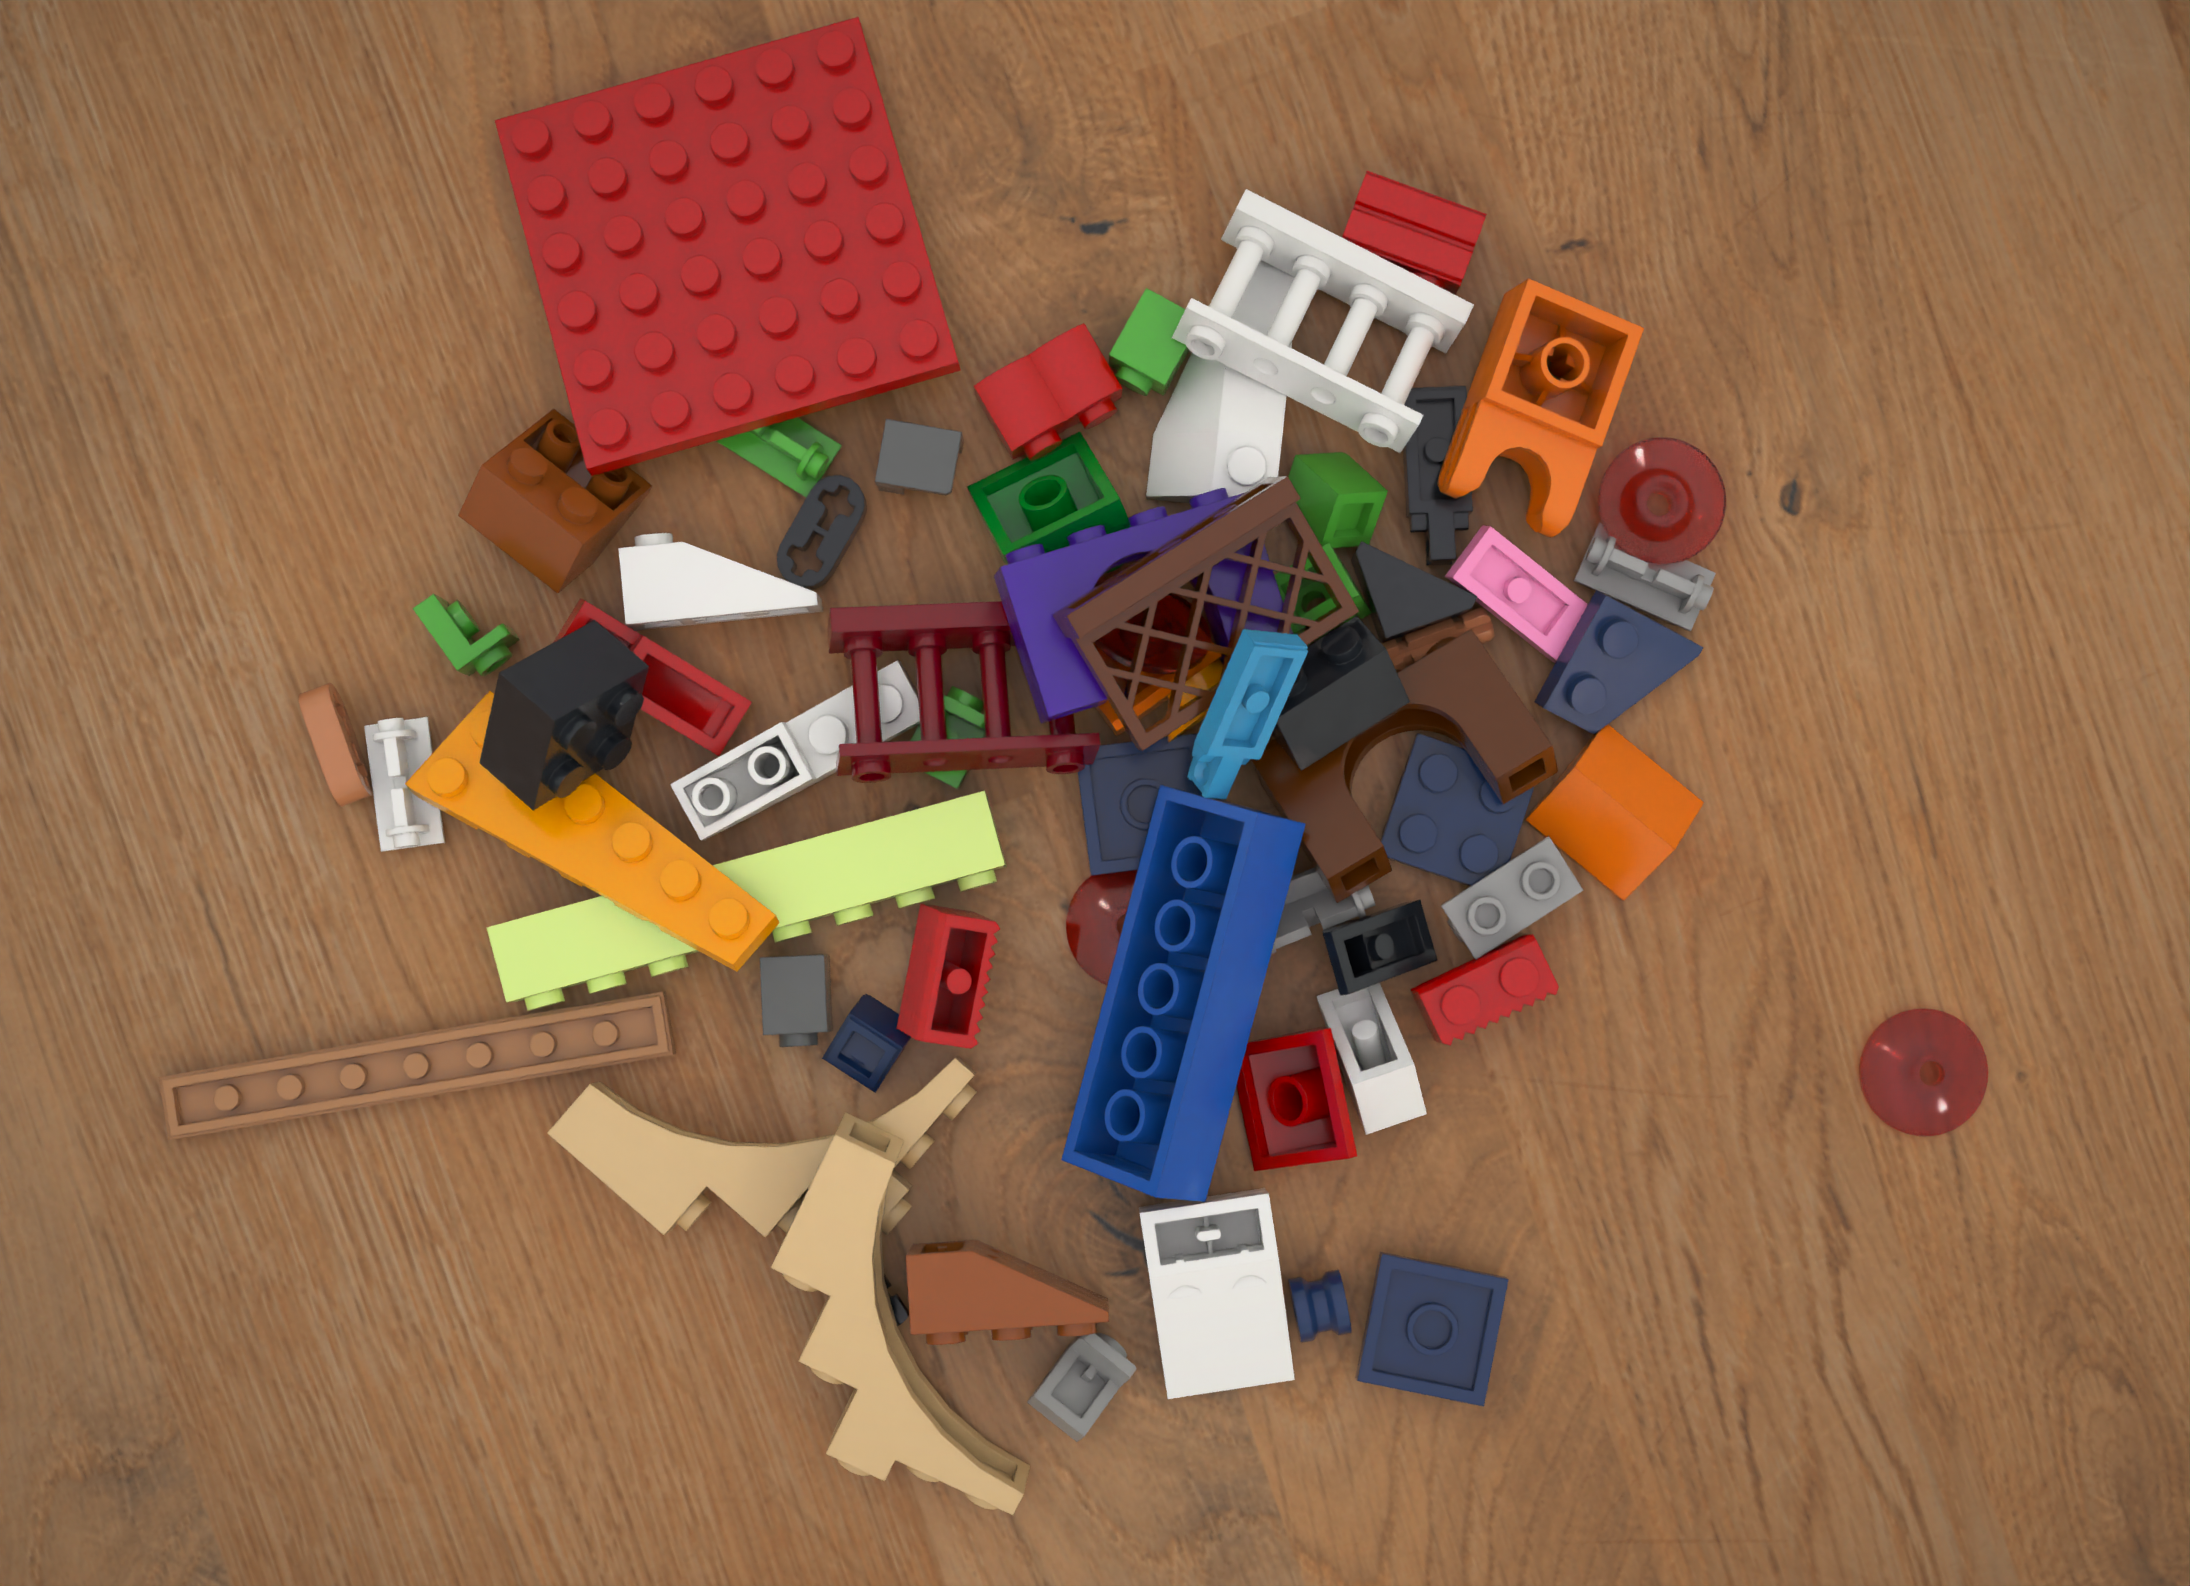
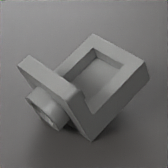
[1027,1333,1137,1442]

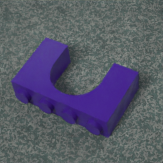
[994,488,1293,724]

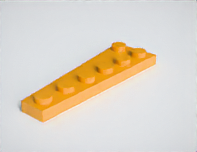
[405,691,779,972]

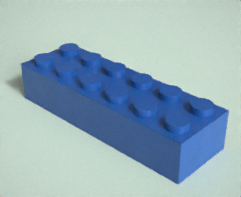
[1061,785,1306,1202]

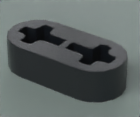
[777,475,867,590]

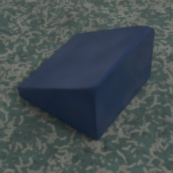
[822,994,911,1093]

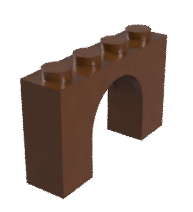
[1251,629,1558,903]

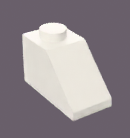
[1316,983,1427,1135]

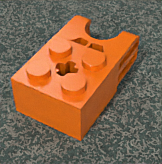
[1437,278,1644,538]

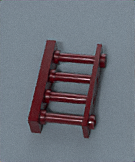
[827,601,1100,783]

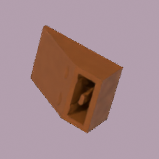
[906,1240,1109,1345]

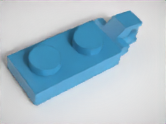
[1187,629,1308,799]

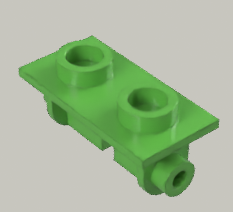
[716,417,842,498]

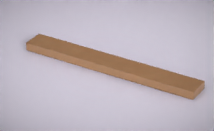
[159,991,676,1140]

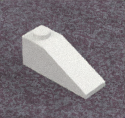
[618,533,823,631]

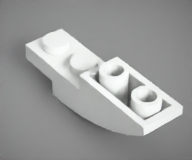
[670,660,920,841]

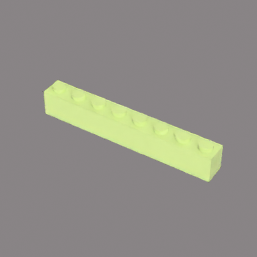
[486,790,1007,1011]

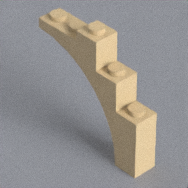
[548,1056,977,1237]
[771,1112,1030,1515]

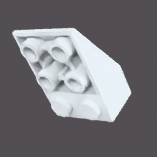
[1139,1188,1295,1399]

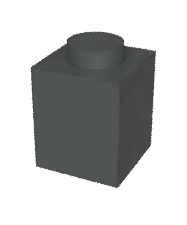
[760,954,833,1047]

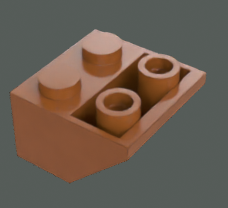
[458,409,652,593]

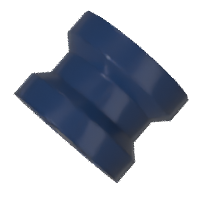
[1288,1269,1352,1343]

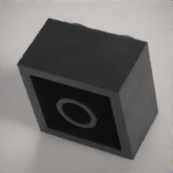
[479,620,649,810]

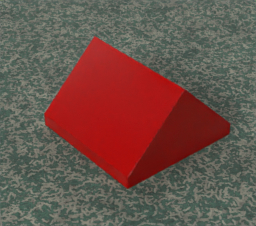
[1237,1026,1357,1171]

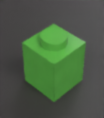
[1109,288,1189,396]

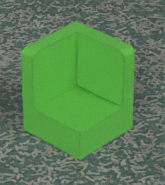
[1288,452,1388,548]

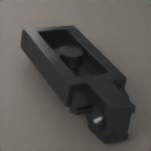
[1403,386,1473,566]

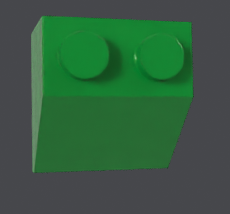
[967,432,1131,573]

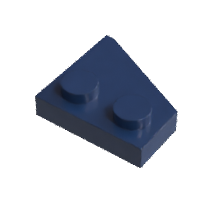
[1534,590,1704,734]

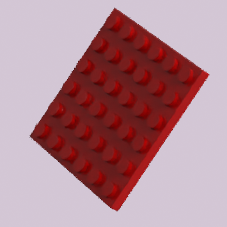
[495,17,961,476]

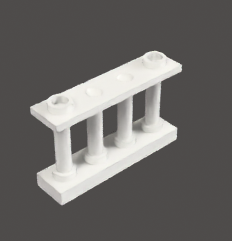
[1172,189,1474,453]

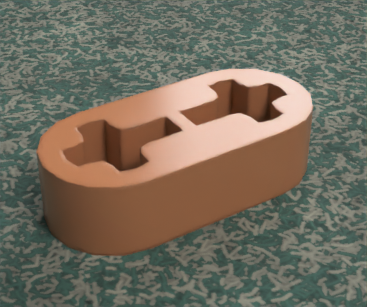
[299,683,373,807]

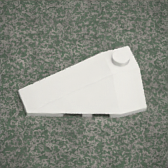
[1146,261,1294,504]

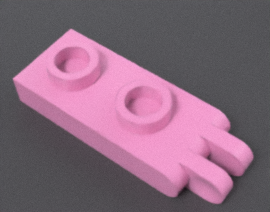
[1445,525,1588,663]

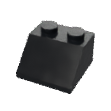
[1272,616,1410,771]

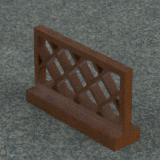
[1052,476,1359,751]

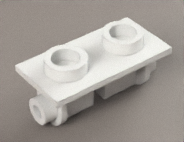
[364,717,445,852]

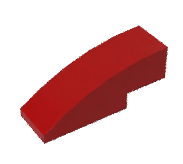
[553,598,752,756]

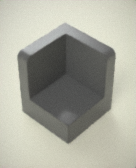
[875,419,964,495]

